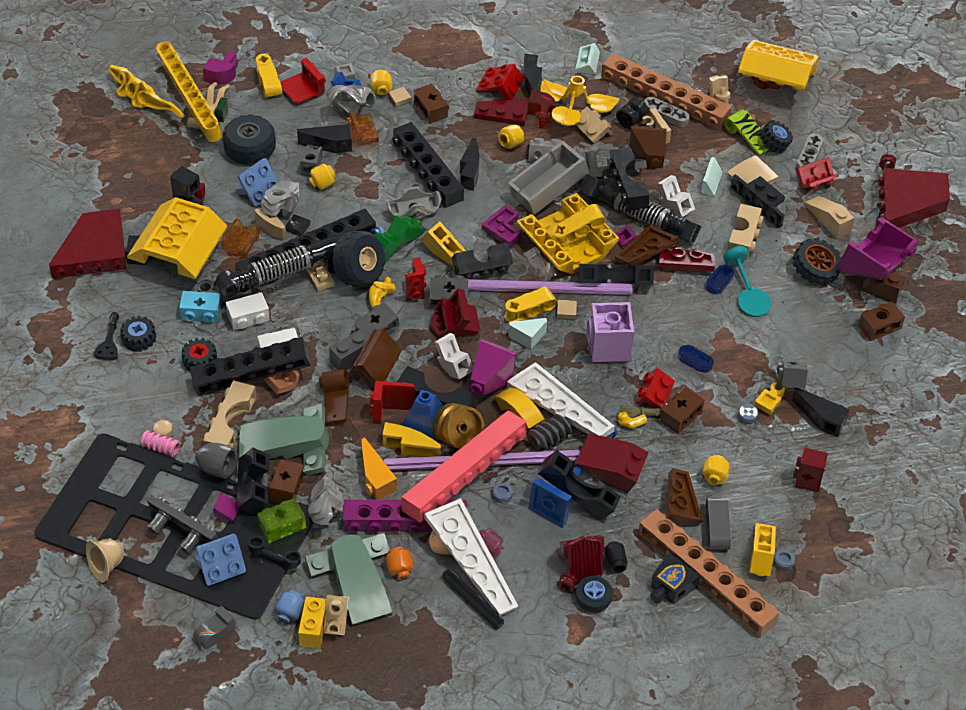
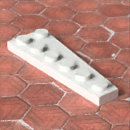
[507,362,614,437]
[424,498,518,616]

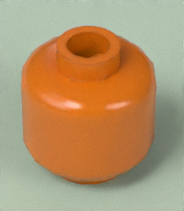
[385,547,415,579]

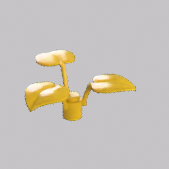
[540,76,620,126]

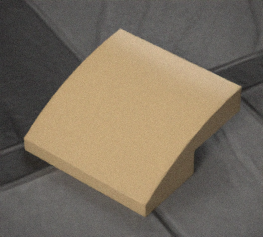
[728,156,779,185]

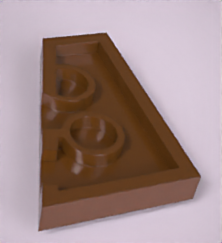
[615,225,679,265]
[666,468,703,525]

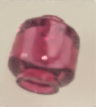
[479,528,504,557]

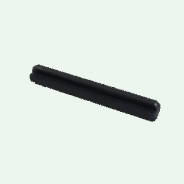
[442,569,504,629]

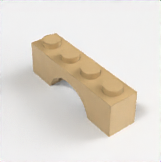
[203,381,256,458]

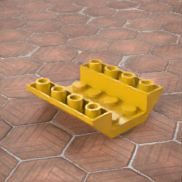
[738,40,819,90]
[517,193,619,275]
[127,197,227,279]

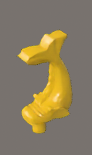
[369,277,396,308]

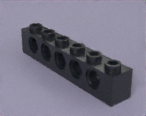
[392,122,464,208]
[190,337,311,396]

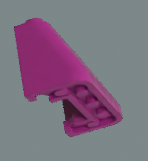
[837,217,918,280]

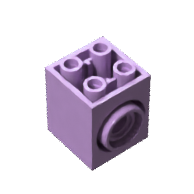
[587,302,634,362]

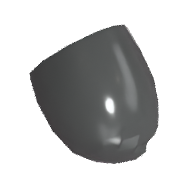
[195,443,238,479]

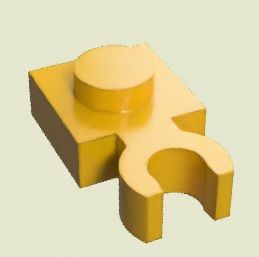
[754,382,785,415]

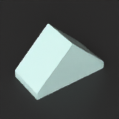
[508,318,547,349]

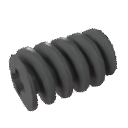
[527,414,572,452]

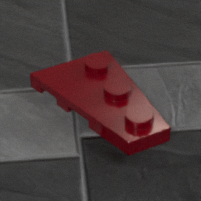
[474,98,531,126]
[659,244,715,272]

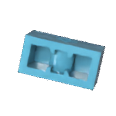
[179,291,222,323]

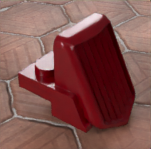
[429,288,480,339]
[557,535,605,581]

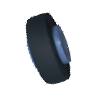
[575,576,613,612]

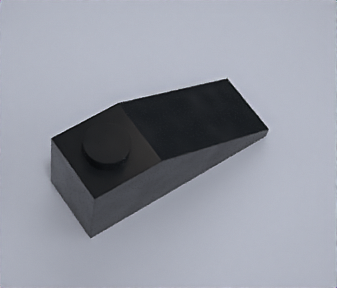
[297,124,352,153]

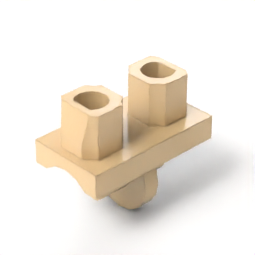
[709,75,730,104]
[323,594,349,635]

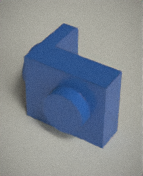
[331,72,361,86]

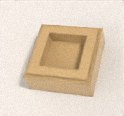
[388,87,411,107]
[557,300,577,319]

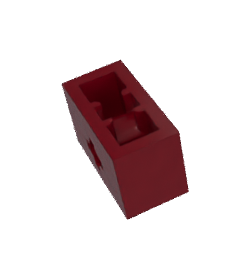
[793,447,828,492]

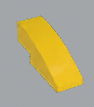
[383,422,441,457]

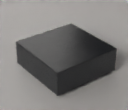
[285,214,310,236]

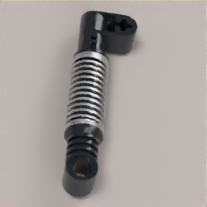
[579,174,702,243]
[216,236,340,297]

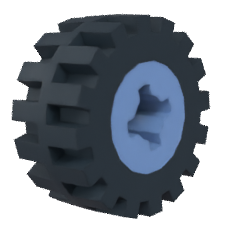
[759,120,793,153]
[120,316,156,352]

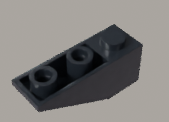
[792,388,850,437]

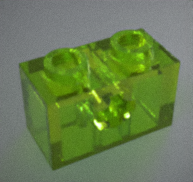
[257,498,306,543]

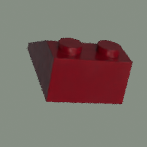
[575,433,649,493]

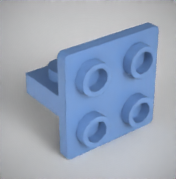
[235,158,278,206]
[194,534,246,586]

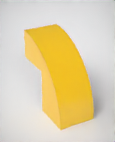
[494,387,544,429]

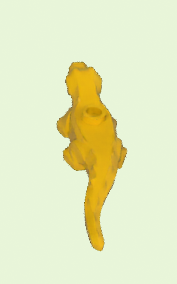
[108,65,184,118]

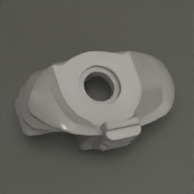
[326,85,376,115]
[261,180,300,217]
[387,186,441,219]
[308,476,344,526]

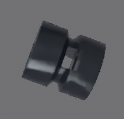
[616,97,649,129]

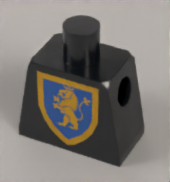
[650,553,700,603]

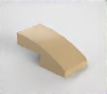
[254,207,286,241]

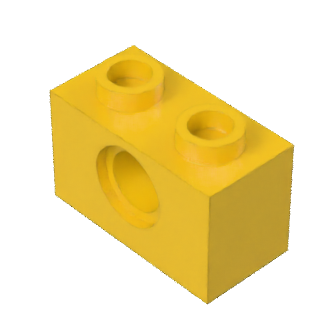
[298,597,326,649]

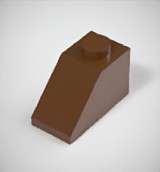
[861,272,906,304]

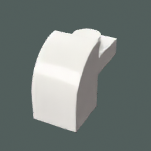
[658,175,695,217]
[435,333,473,379]

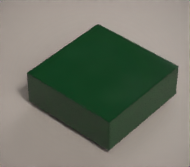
[216,97,228,123]

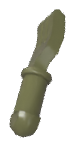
[620,405,661,417]

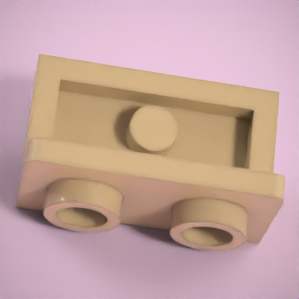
[575,107,613,144]

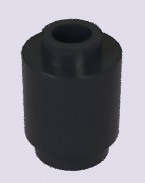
[604,541,628,573]

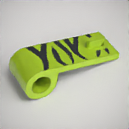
[724,109,770,156]

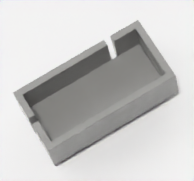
[508,141,589,215]

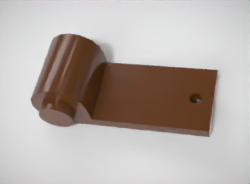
[319,369,350,425]

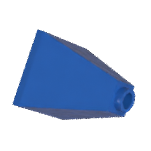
[402,390,443,442]

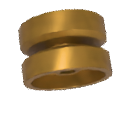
[433,403,484,449]

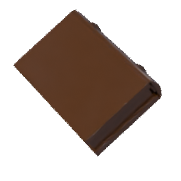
[353,328,402,390]

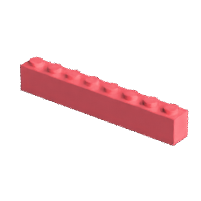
[401,411,527,522]

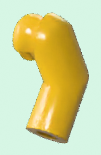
[618,412,648,429]

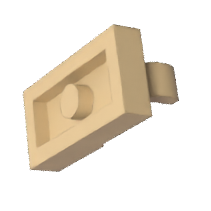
[642,108,671,144]
[304,261,335,292]

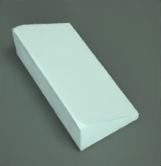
[575,43,600,74]
[701,157,722,196]

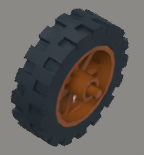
[792,238,842,285]

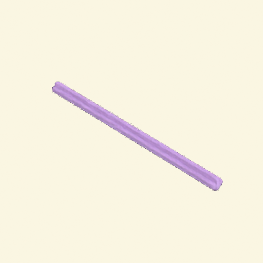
[448,279,633,295]
[384,450,580,471]

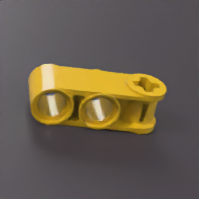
[256,54,282,98]
[552,204,606,246]
[504,287,558,323]

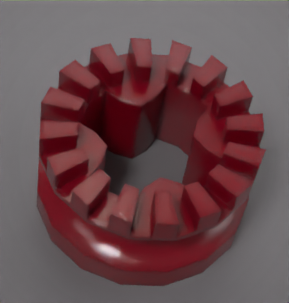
[879,154,896,170]
[557,573,578,593]

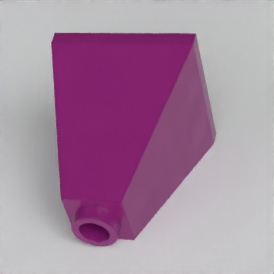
[469,339,517,396]

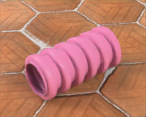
[141,430,180,457]

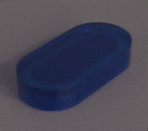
[706,265,734,294]
[678,345,714,373]

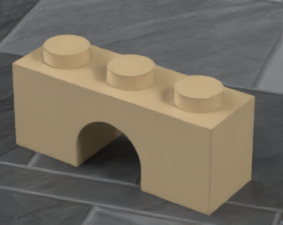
[728,204,764,259]

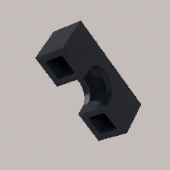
[170,166,203,206]
[452,242,513,279]
[237,447,269,515]

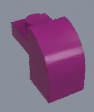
[203,50,238,84]

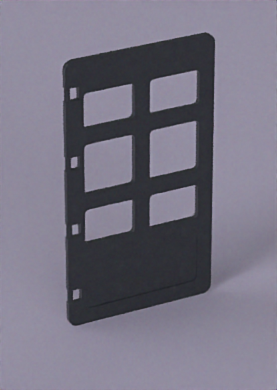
[35,433,314,620]

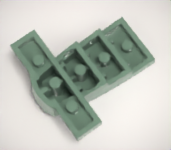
[239,403,329,476]
[305,533,392,626]

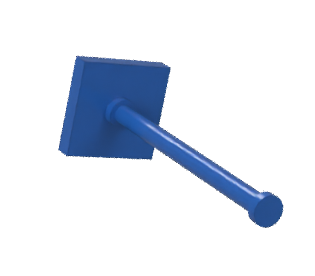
[528,428,618,528]

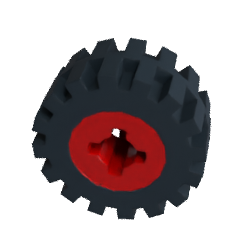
[182,338,217,371]

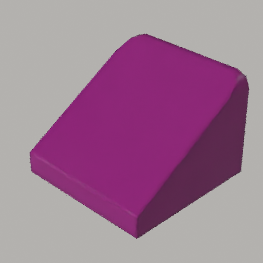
[616,224,637,248]
[213,493,239,522]

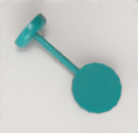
[723,246,771,317]

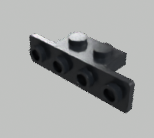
[731,174,785,228]

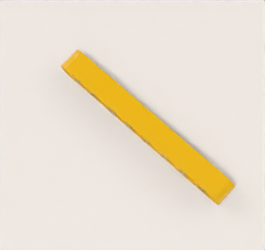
[156,41,222,142]

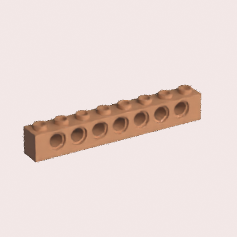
[601,53,732,130]
[638,509,779,638]

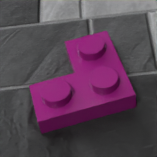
[482,205,521,247]

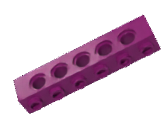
[343,499,467,533]

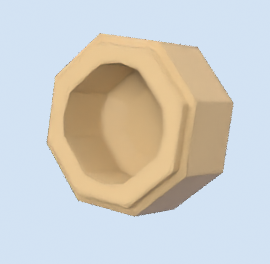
[153,420,173,438]

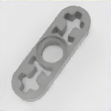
[644,97,689,127]
[796,134,823,168]

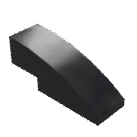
[523,54,543,103]
[460,138,479,191]

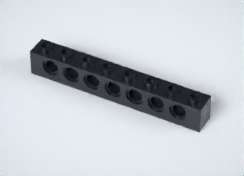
[235,209,376,288]

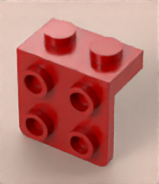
[280,58,326,104]
[476,63,524,100]
[370,381,415,424]

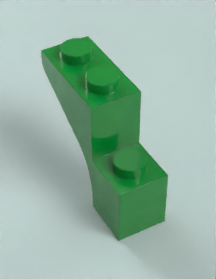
[374,215,427,262]

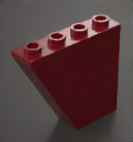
[878,168,950,228]
[49,209,127,279]

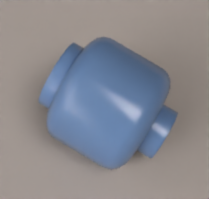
[275,590,305,623]

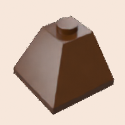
[629,126,667,168]

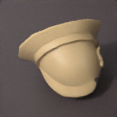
[86,538,124,583]

